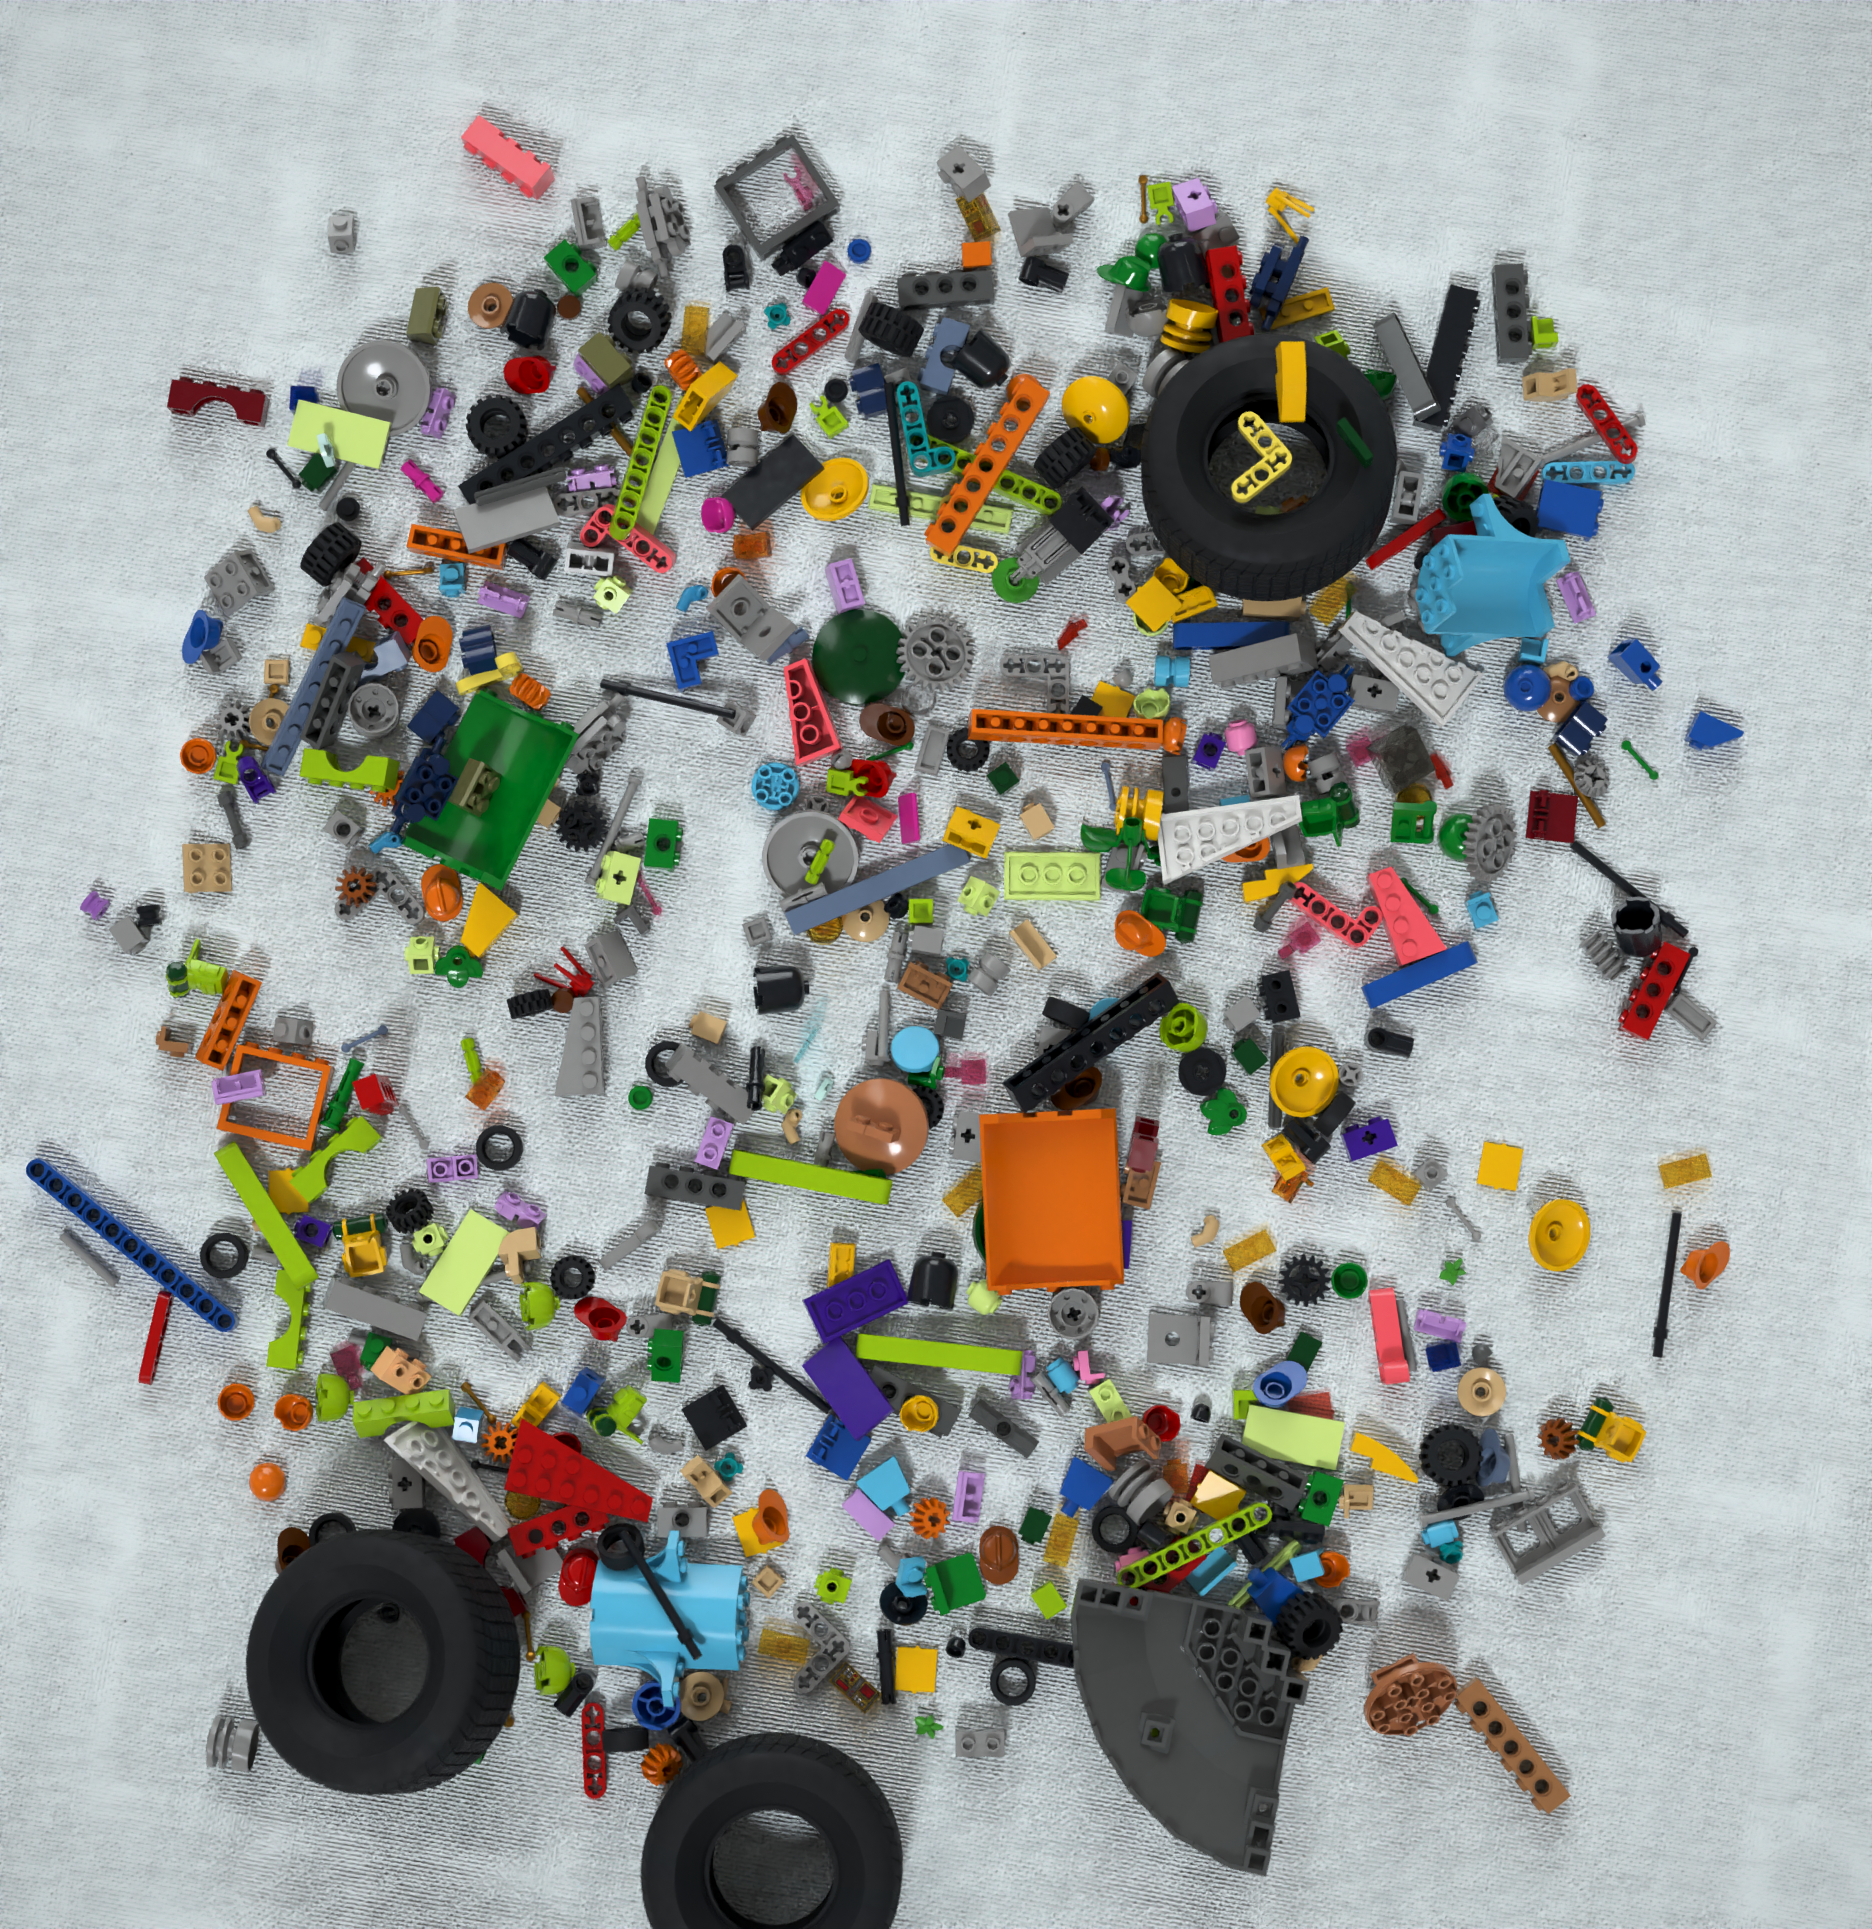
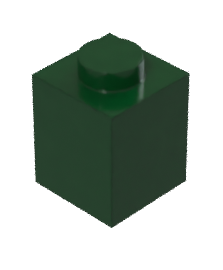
[298,452,338,494]
[986,762,1020,798]
[1230,1038,1269,1077]
[1018,1505,1052,1545]

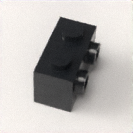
[1257,970,1301,1025]

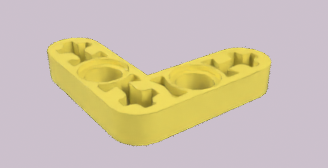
[1231,412,1292,503]
[930,494,998,573]
[455,652,524,695]

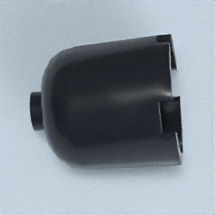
[1157,233,1209,293]
[500,289,556,350]
[950,328,1011,390]
[1611,896,1662,958]
[753,966,809,1015]
[906,1251,958,1310]

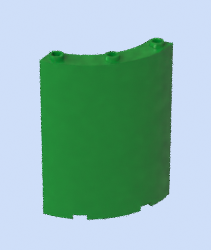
[401,688,580,891]

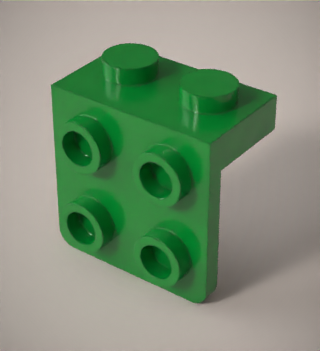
[923,1553,986,1616]

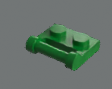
[1390,801,1437,844]

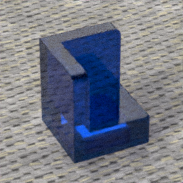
[289,386,319,415]
[1425,1342,1461,1372]

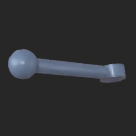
[1101,762,1116,811]
[341,1025,388,1053]

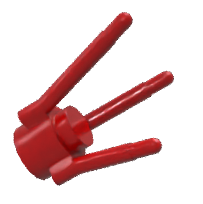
[534,947,595,998]

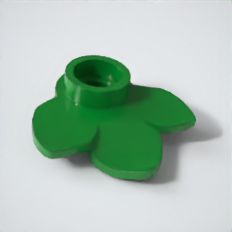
[435,945,483,988]
[1200,1088,1247,1136]

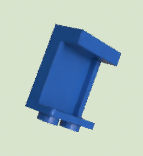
[1536,479,1604,542]

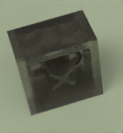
[1365,724,1436,794]

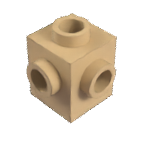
[1161,1498,1198,1535]

